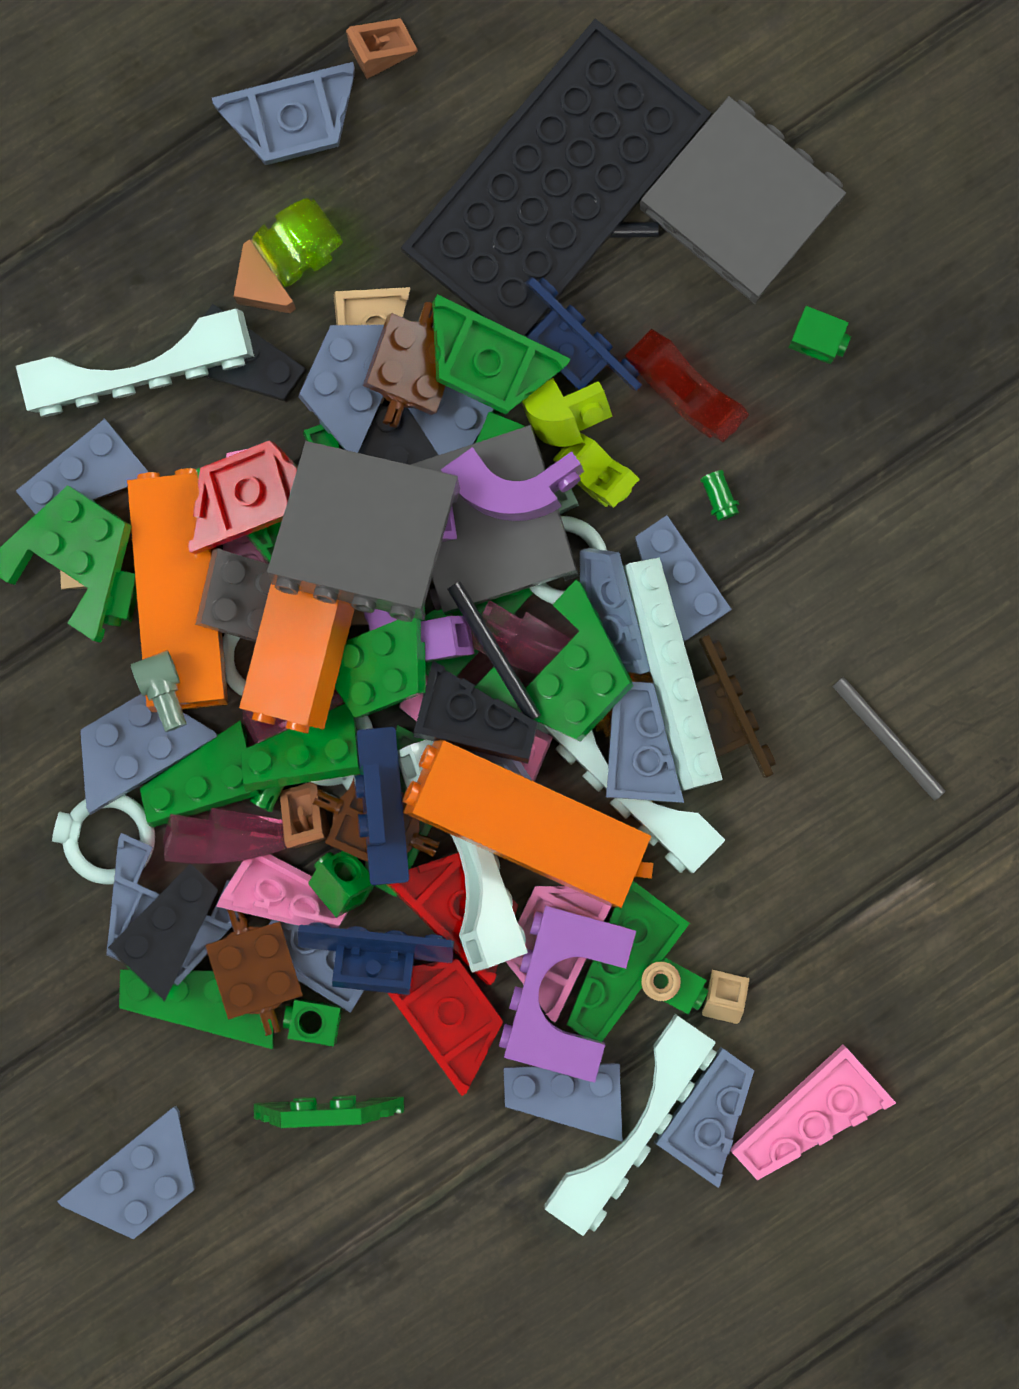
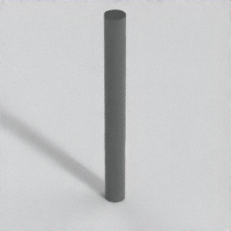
[832,676,946,801]

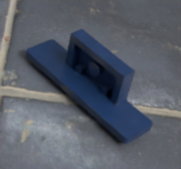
[525,277,642,391]
[354,727,409,885]
[298,922,454,995]

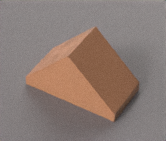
[346,18,418,79]
[234,239,296,313]
[280,782,330,848]

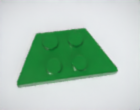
[432,294,570,414]

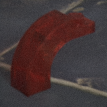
[625,329,750,442]

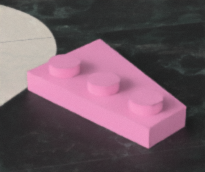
[216,846,348,928]

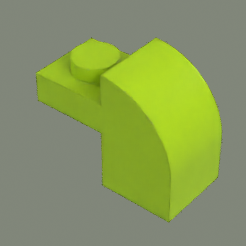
[522,378,613,447]
[553,433,639,508]

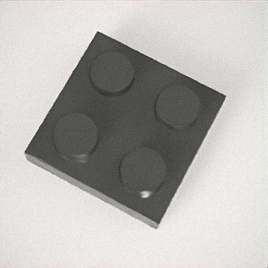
[195,549,271,642]

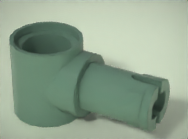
[131,650,187,732]

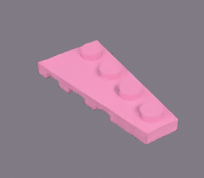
[730,1044,896,1180]

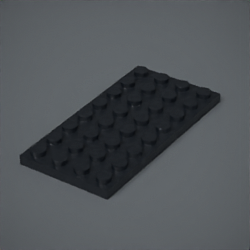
[401,18,712,337]

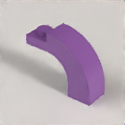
[441,447,585,521]

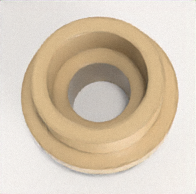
[641,962,681,1001]

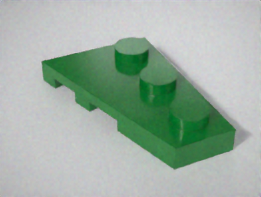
[241,704,360,792]
[140,720,260,828]

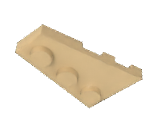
[334,287,410,403]

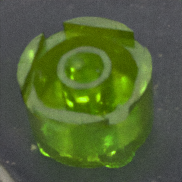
[252,198,343,287]

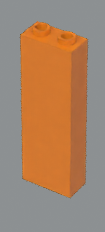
[127,468,228,712]
[239,583,355,734]
[403,740,651,908]

